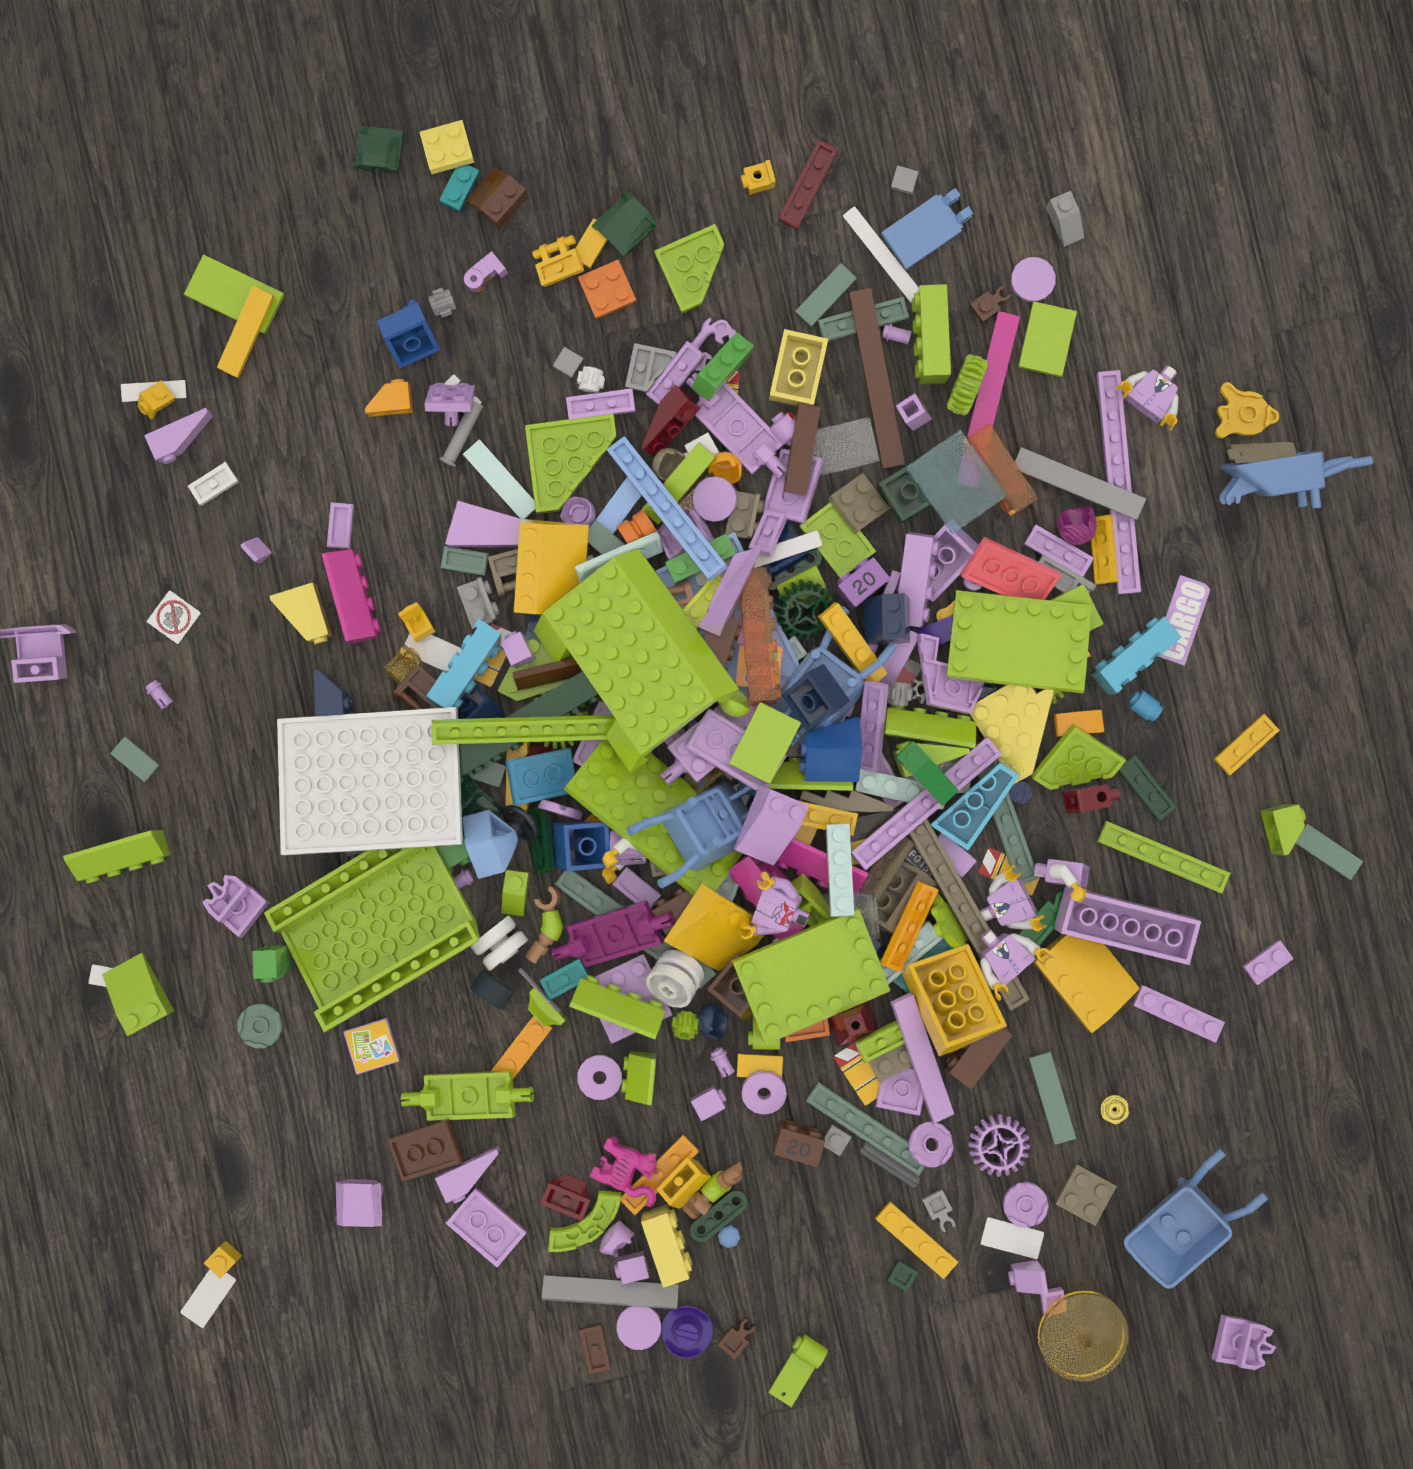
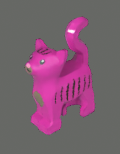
[590,1136,659,1207]

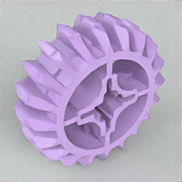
[968,1114,1030,1177]

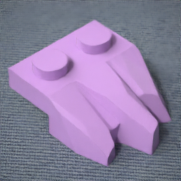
[202,875,270,938]
[1212,1314,1276,1370]

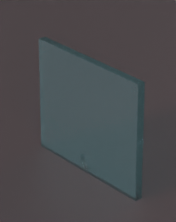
[905,430,1008,534]

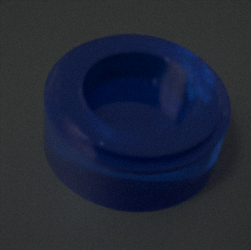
[1009,782,1032,804]

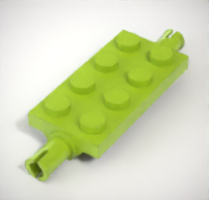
[401,1071,534,1121]

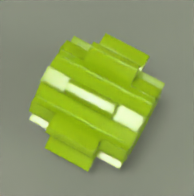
[671,1011,699,1040]

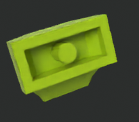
[528,988,567,1026]

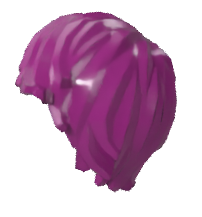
[1057,507,1097,545]

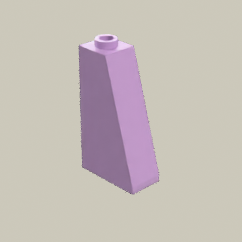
[445,501,521,548]

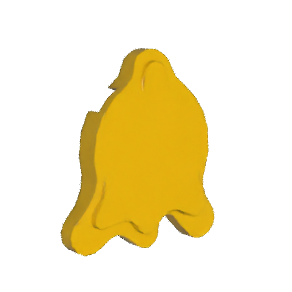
[1215,382,1279,439]

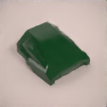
[353,127,404,173]
[592,192,656,259]

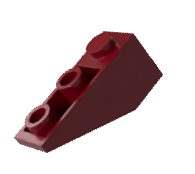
[641,384,701,456]

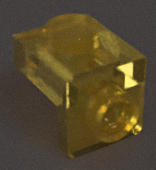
[383,644,421,684]

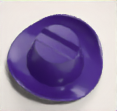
[661,1306,713,1358]

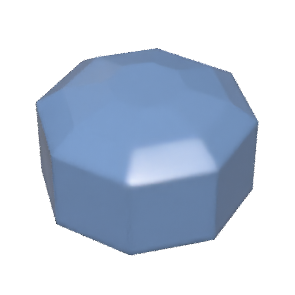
[718,1224,740,1248]

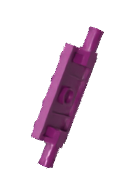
[551,900,675,967]

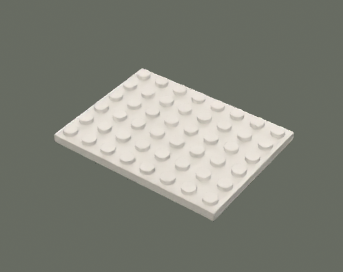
[277,707,463,855]

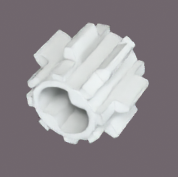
[577,366,605,393]

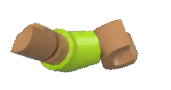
[525,885,563,963]
[682,1162,742,1220]

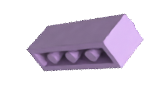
[898,532,939,627]

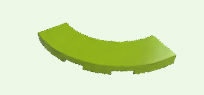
[548,1190,622,1252]

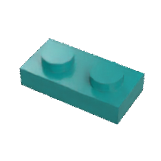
[439,165,480,212]
[539,959,588,1000]

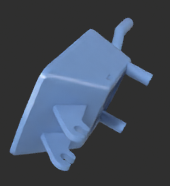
[1219,451,1373,508]
[768,606,897,747]
[626,781,753,888]
[1124,1148,1269,1289]

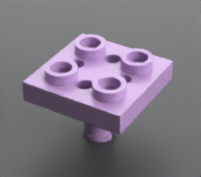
[425,383,475,426]

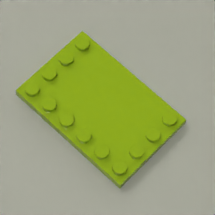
[946,590,1092,693]
[732,907,891,1045]

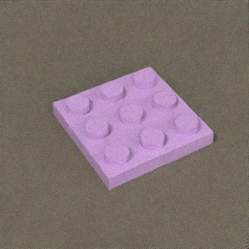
[595,953,673,1044]

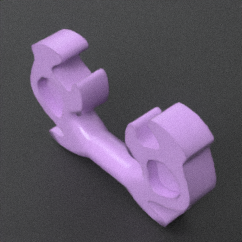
[691,318,736,373]

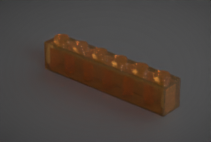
[740,567,781,706]

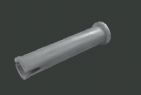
[439,401,483,467]

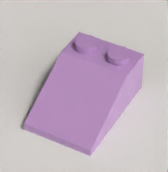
[930,520,978,602]
[734,786,809,866]

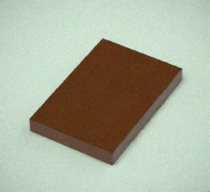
[387,1118,464,1182]

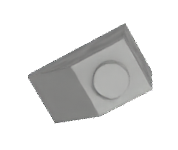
[1046,191,1085,248]

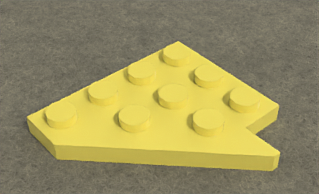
[970,685,1055,784]

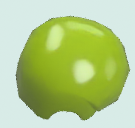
[718,691,751,718]

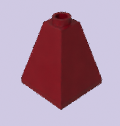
[828,1001,879,1047]

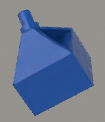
[377,299,440,369]

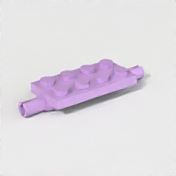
[686,373,787,479]
[659,689,772,786]

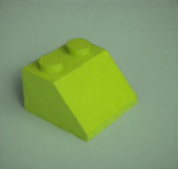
[1260,804,1306,855]
[621,1051,657,1105]

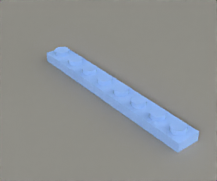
[607,436,728,582]

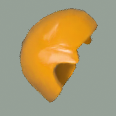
[708,452,742,484]

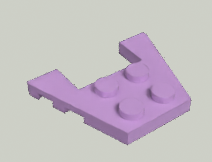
[917,633,984,714]

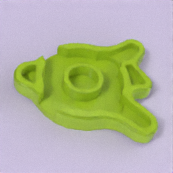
[931,893,968,948]

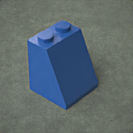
[800,717,862,782]
[552,820,610,871]

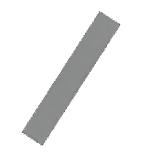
[1012,447,1146,520]
[542,1275,679,1309]

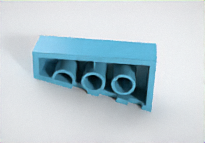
[1091,617,1182,695]
[426,618,502,709]
[931,761,1020,850]

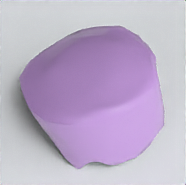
[560,497,596,527]
[599,1220,634,1257]

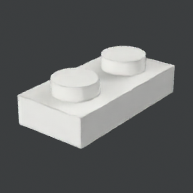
[188,462,239,506]

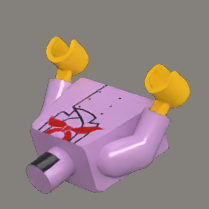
[739,872,810,939]

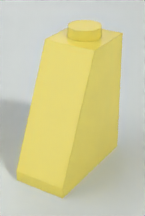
[270,583,332,645]

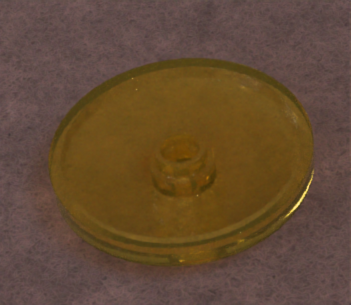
[1038,1291,1129,1382]

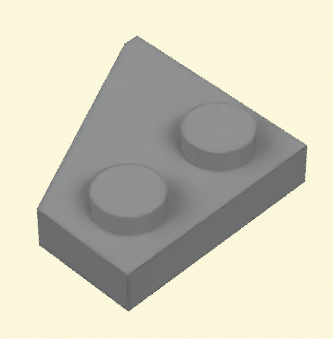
[625,343,677,393]

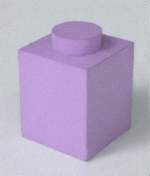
[896,394,932,431]
[500,631,536,669]
[691,1085,727,1121]
[614,1251,650,1284]

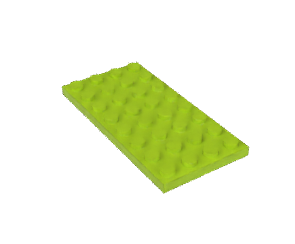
[563,740,743,896]

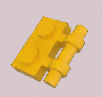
[532,235,584,287]

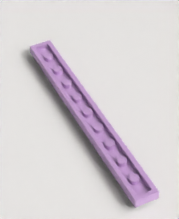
[1096,370,1141,595]

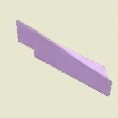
[699,544,763,636]

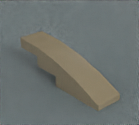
[800,790,895,812]

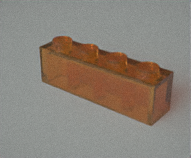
[962,423,1038,516]

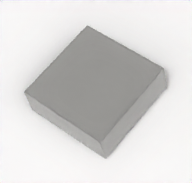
[890,165,919,195]
[553,347,584,378]

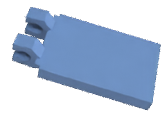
[881,188,973,271]

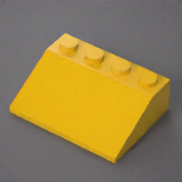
[514,519,589,614]
[664,883,764,972]
[1033,934,1140,1033]
[902,944,1007,1056]

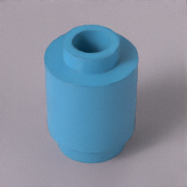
[1128,690,1163,722]

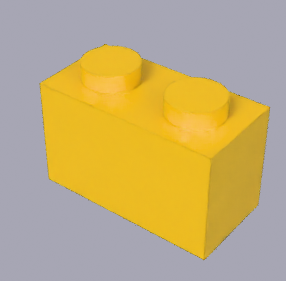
[656,1157,711,1209]

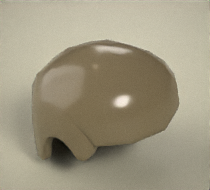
[652,448,686,481]

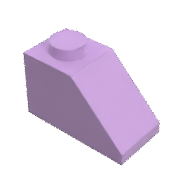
[1008,1260,1048,1294]

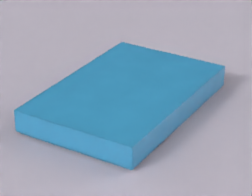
[505,748,575,805]

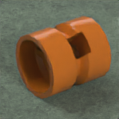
[616,509,658,544]

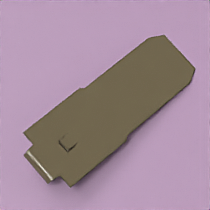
[1227,442,1297,464]

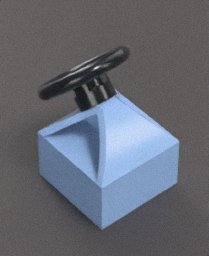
[463,805,539,879]

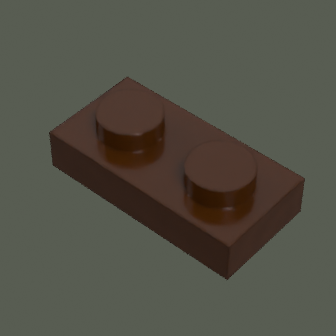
[579,1323,611,1375]

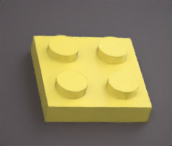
[420,120,474,175]

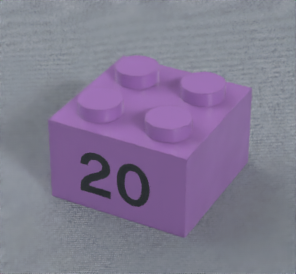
[835,557,891,611]

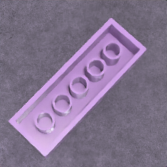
[1054,885,1201,965]

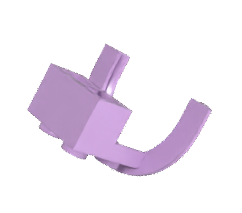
[0,624,77,683]

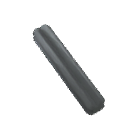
[860,1142,920,1188]

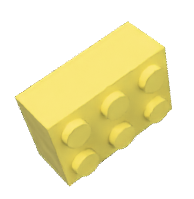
[769,329,828,406]
[641,1204,692,1288]

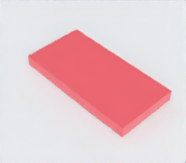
[961,537,1061,600]

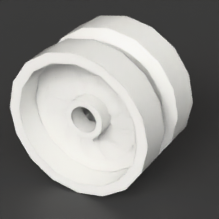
[470,915,528,971]
[646,950,704,1008]

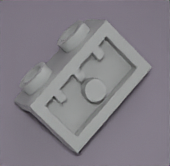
[457,577,500,630]

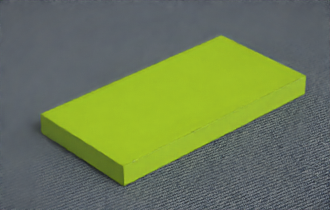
[184,255,285,334]

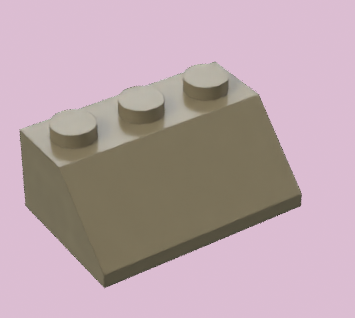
[858,861,936,935]

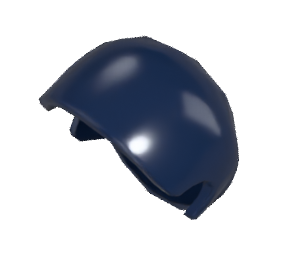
[698,1004,728,1040]

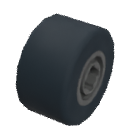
[470,970,515,1010]

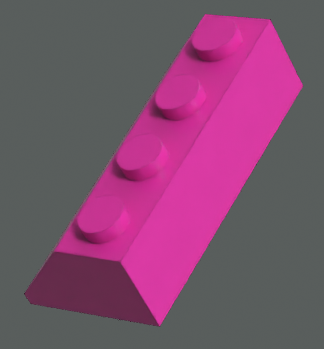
[322,549,381,645]
[776,838,869,897]
[729,855,807,940]

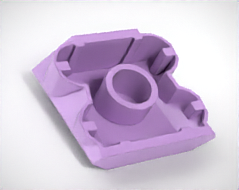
[657,508,714,560]
[336,1179,383,1227]

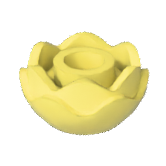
[1101,1095,1129,1124]

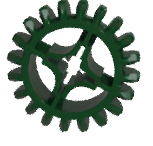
[774,580,833,640]

